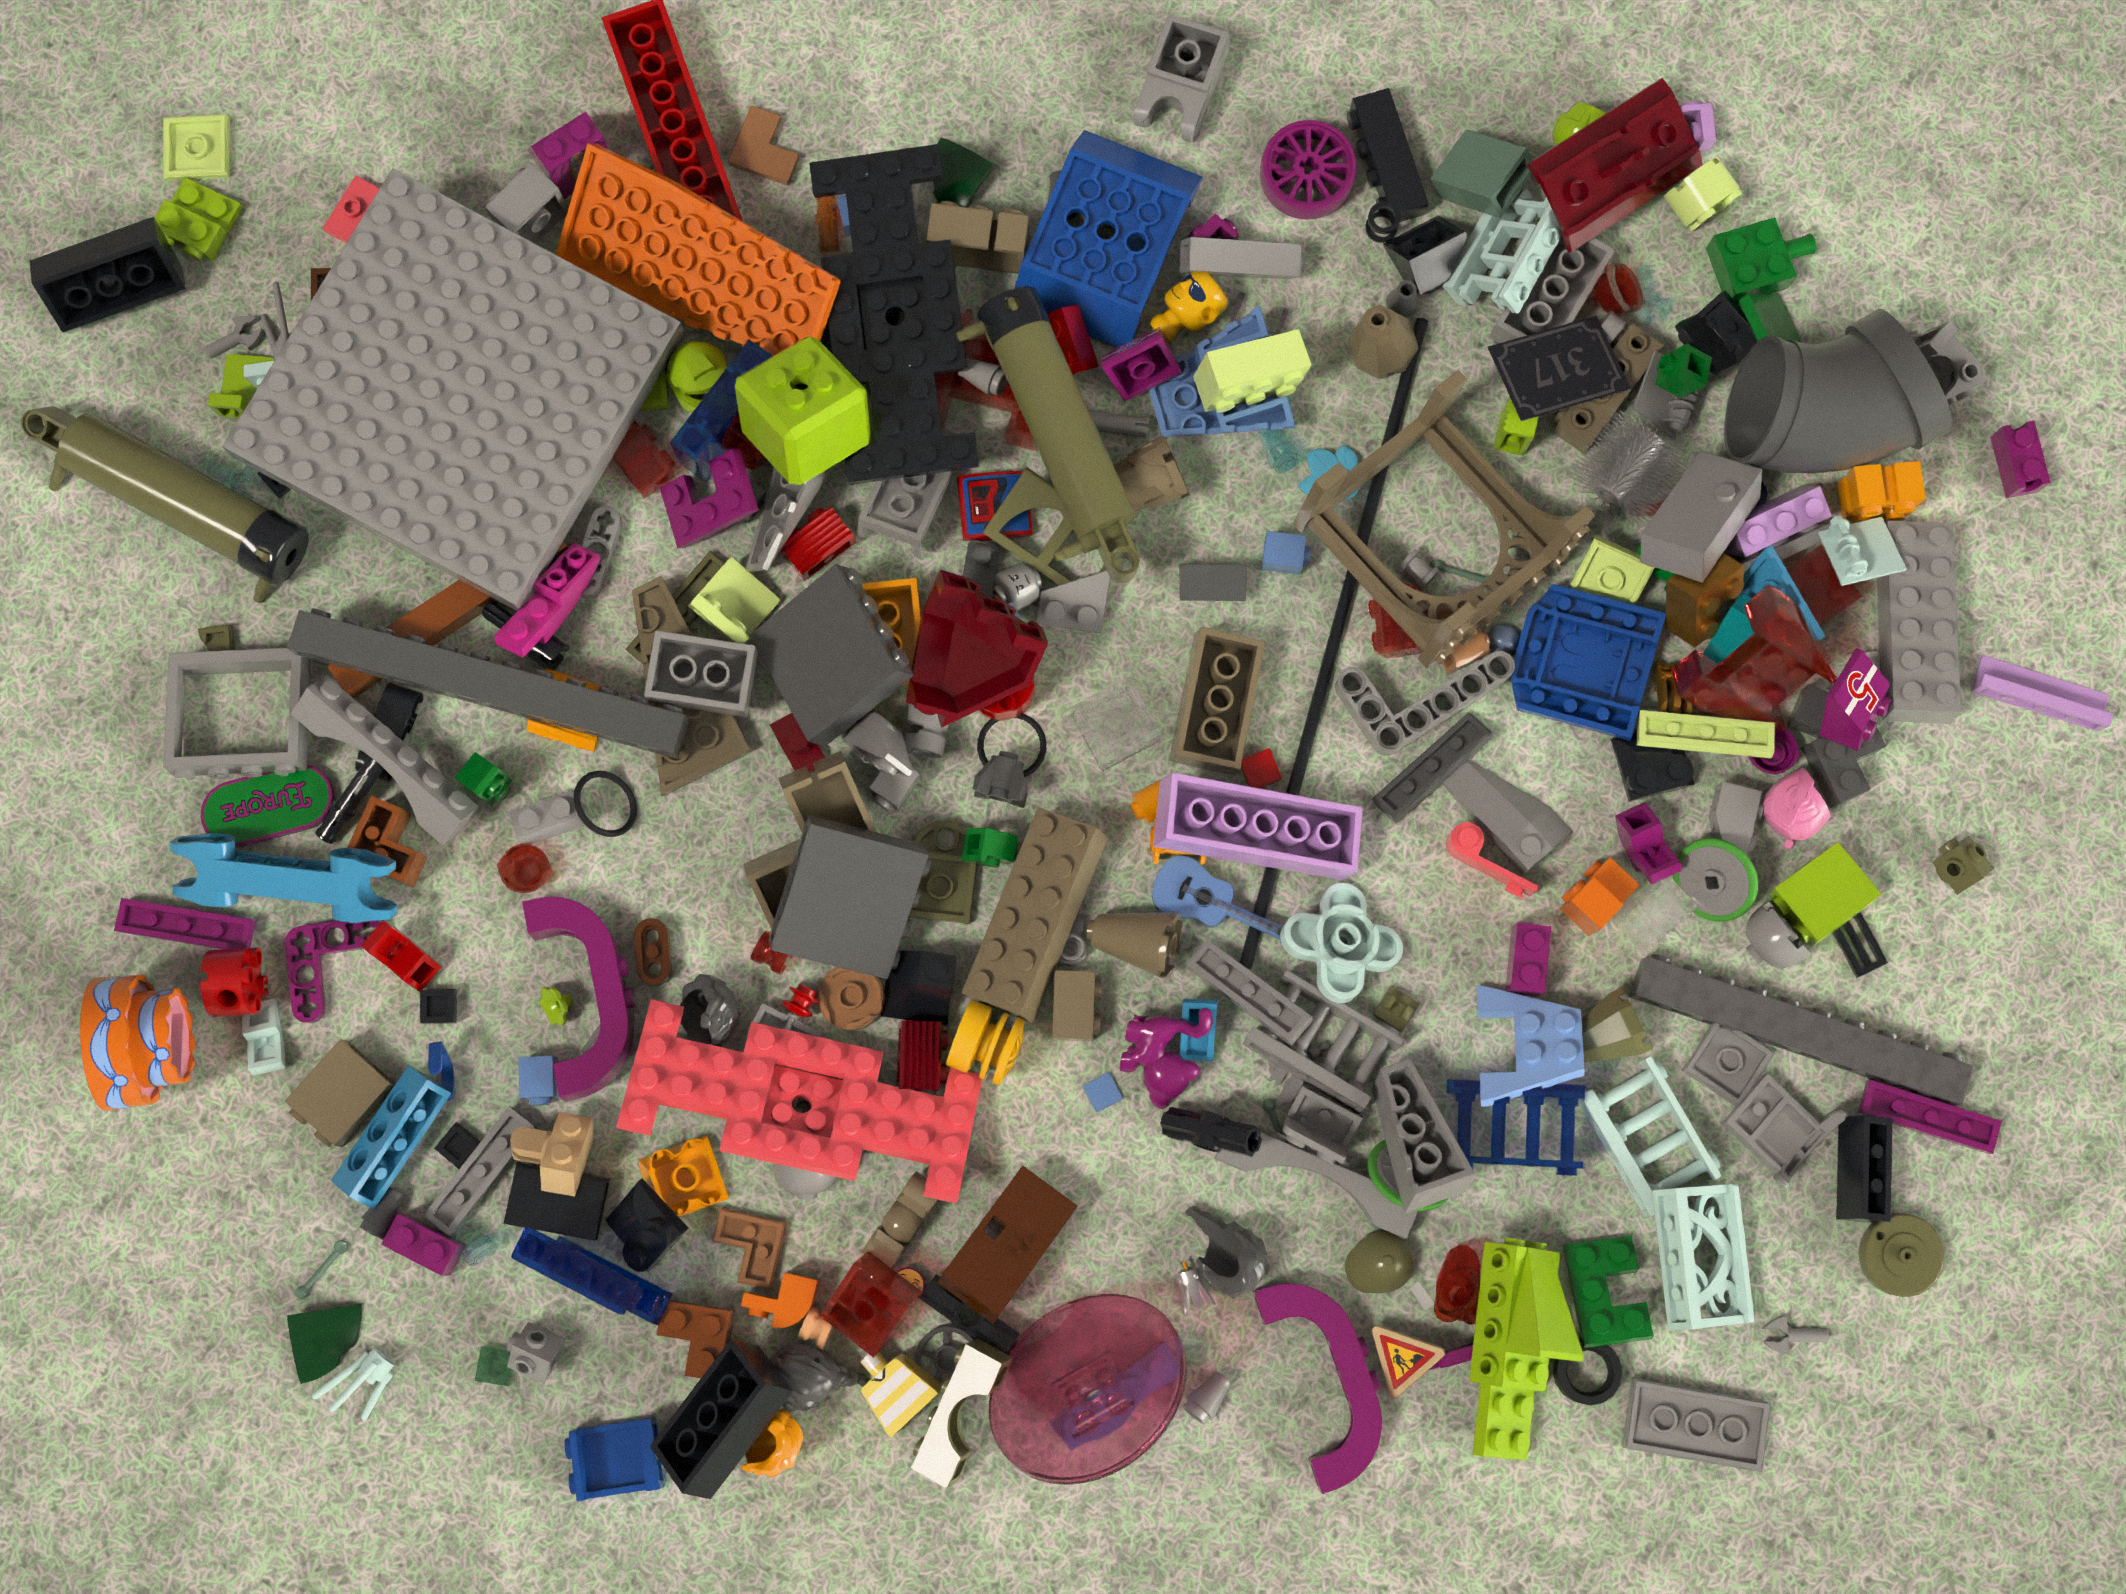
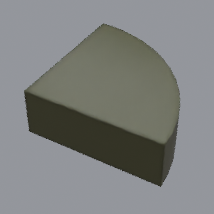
[198,624,235,651]

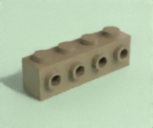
[1553,323,1664,455]

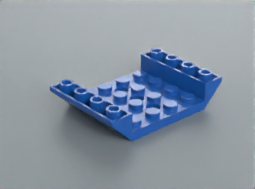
[1015,130,1203,347]

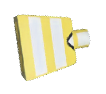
[860,1348,942,1438]

